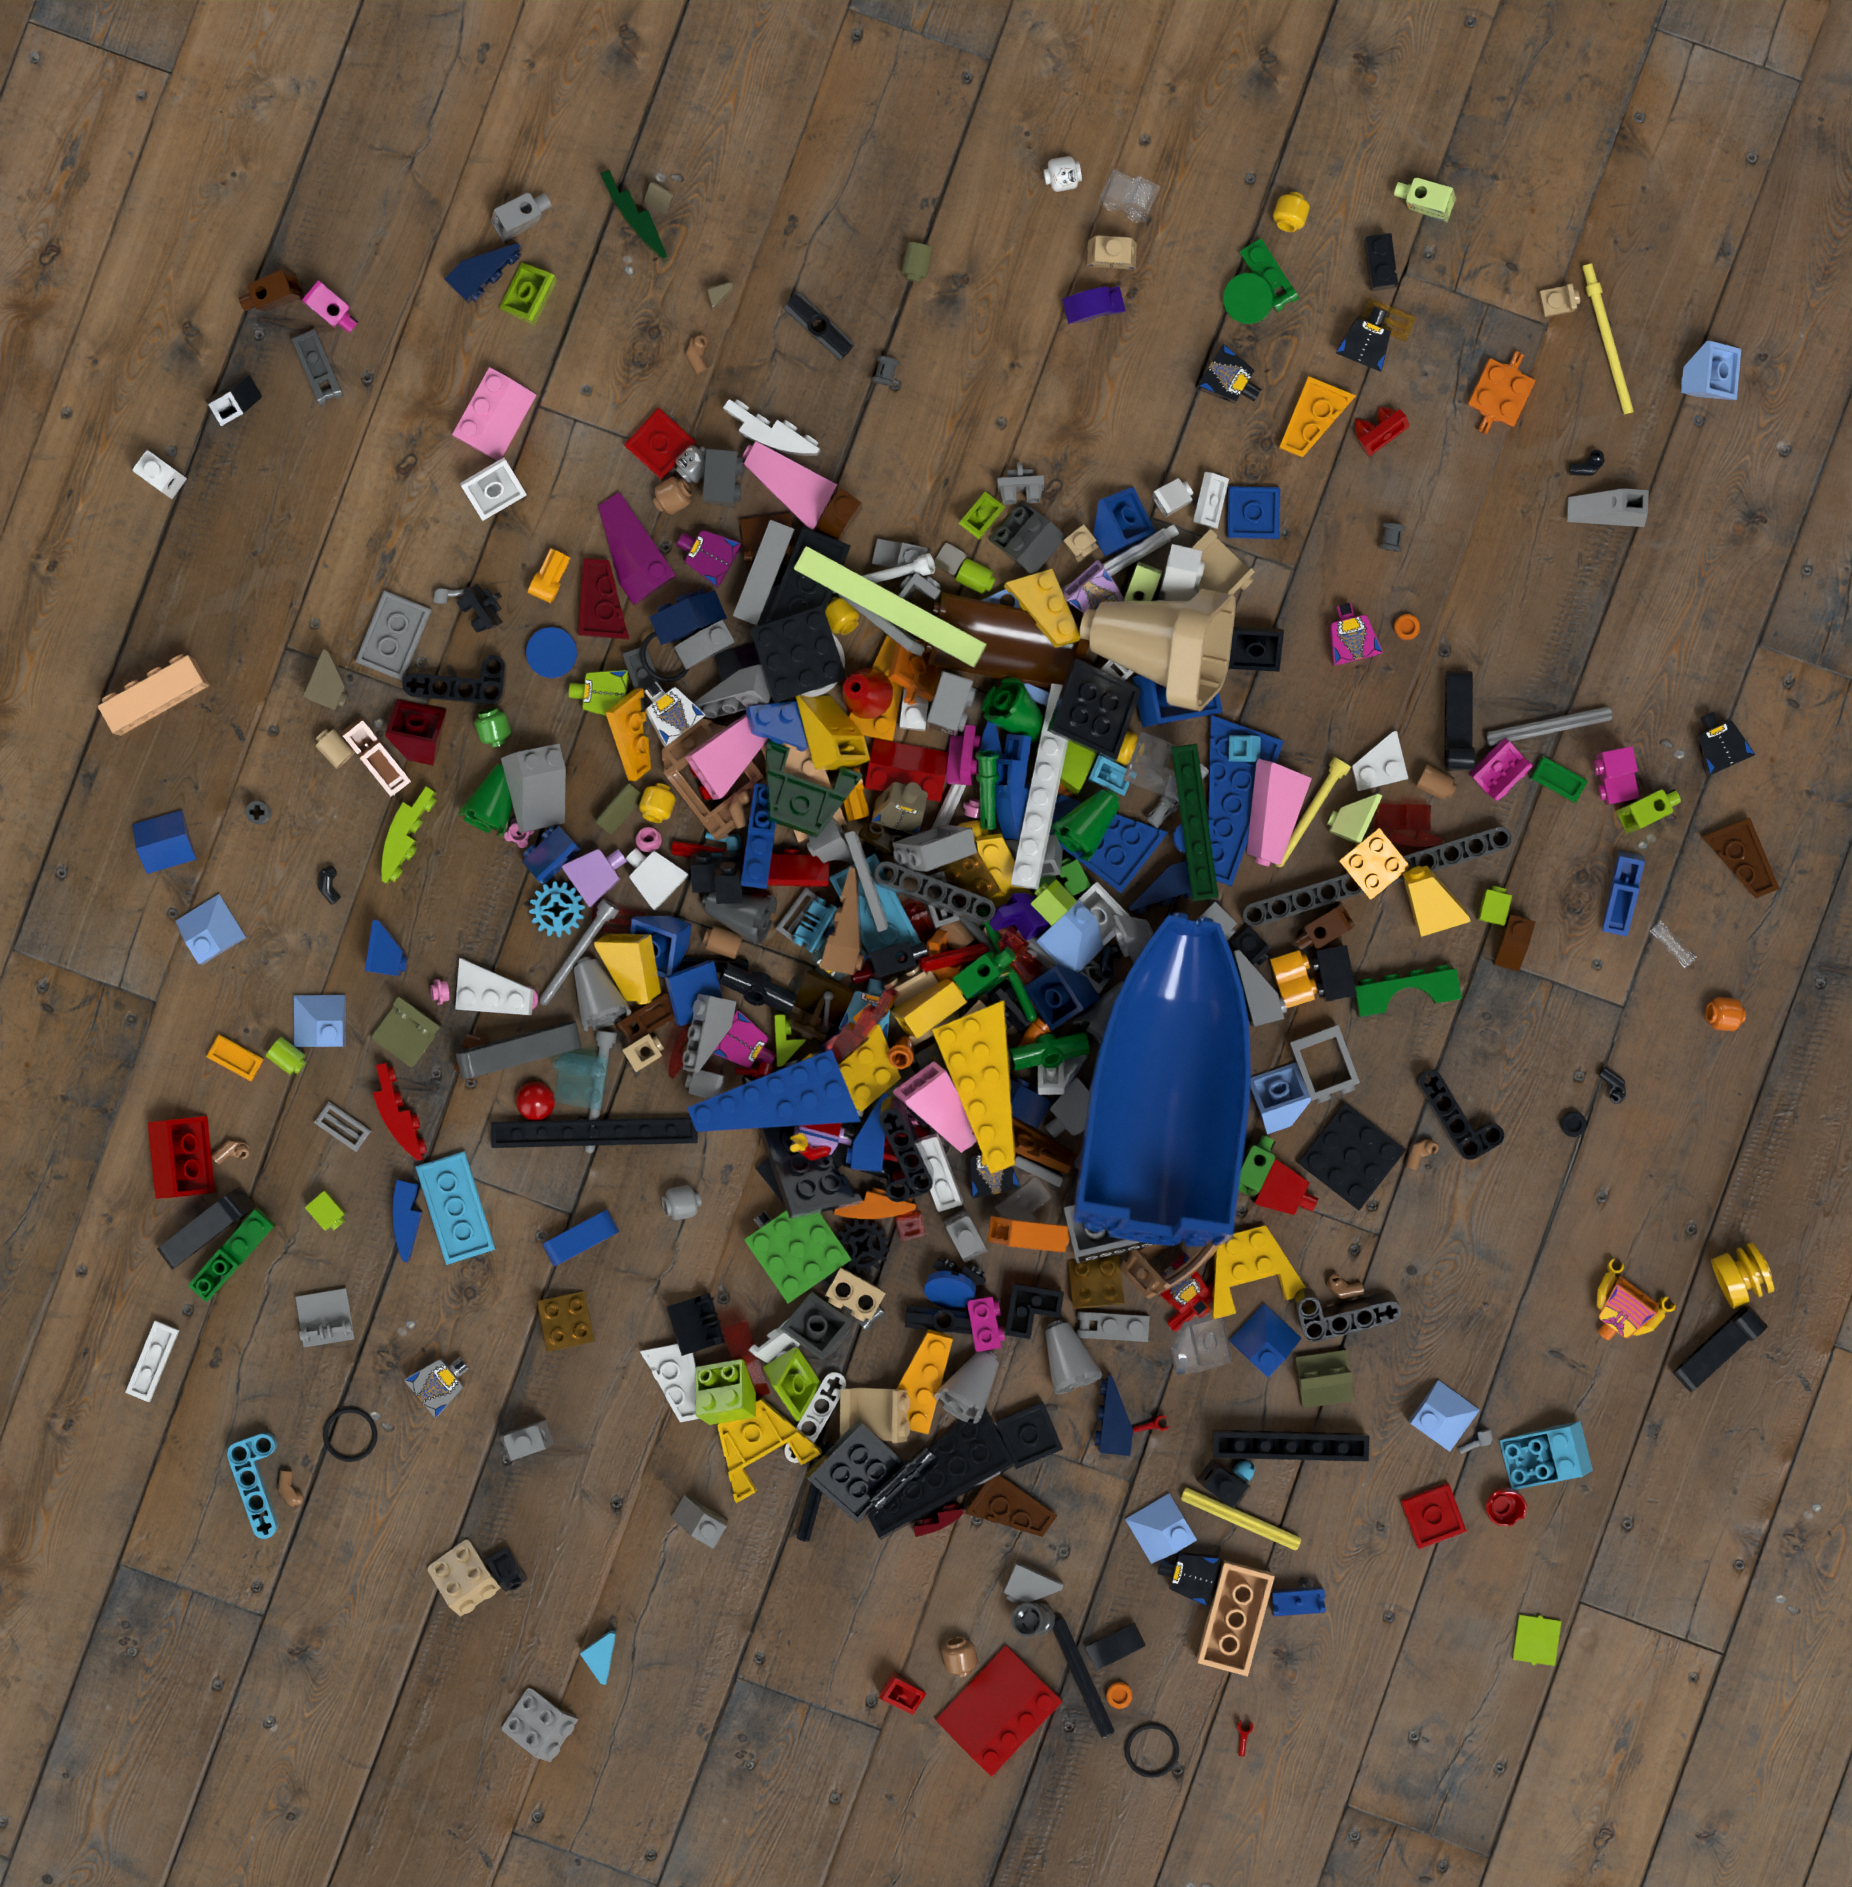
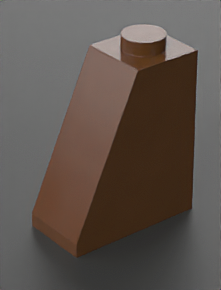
[814,488,862,541]

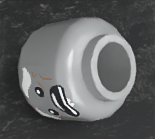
[675,445,706,483]

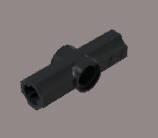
[783,292,855,361]
[718,962,798,1015]
[904,1305,973,1335]

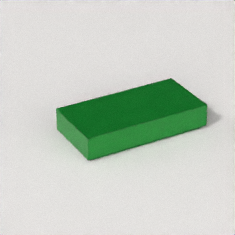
[1530,756,1588,804]

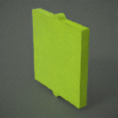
[1512,1615,1562,1666]

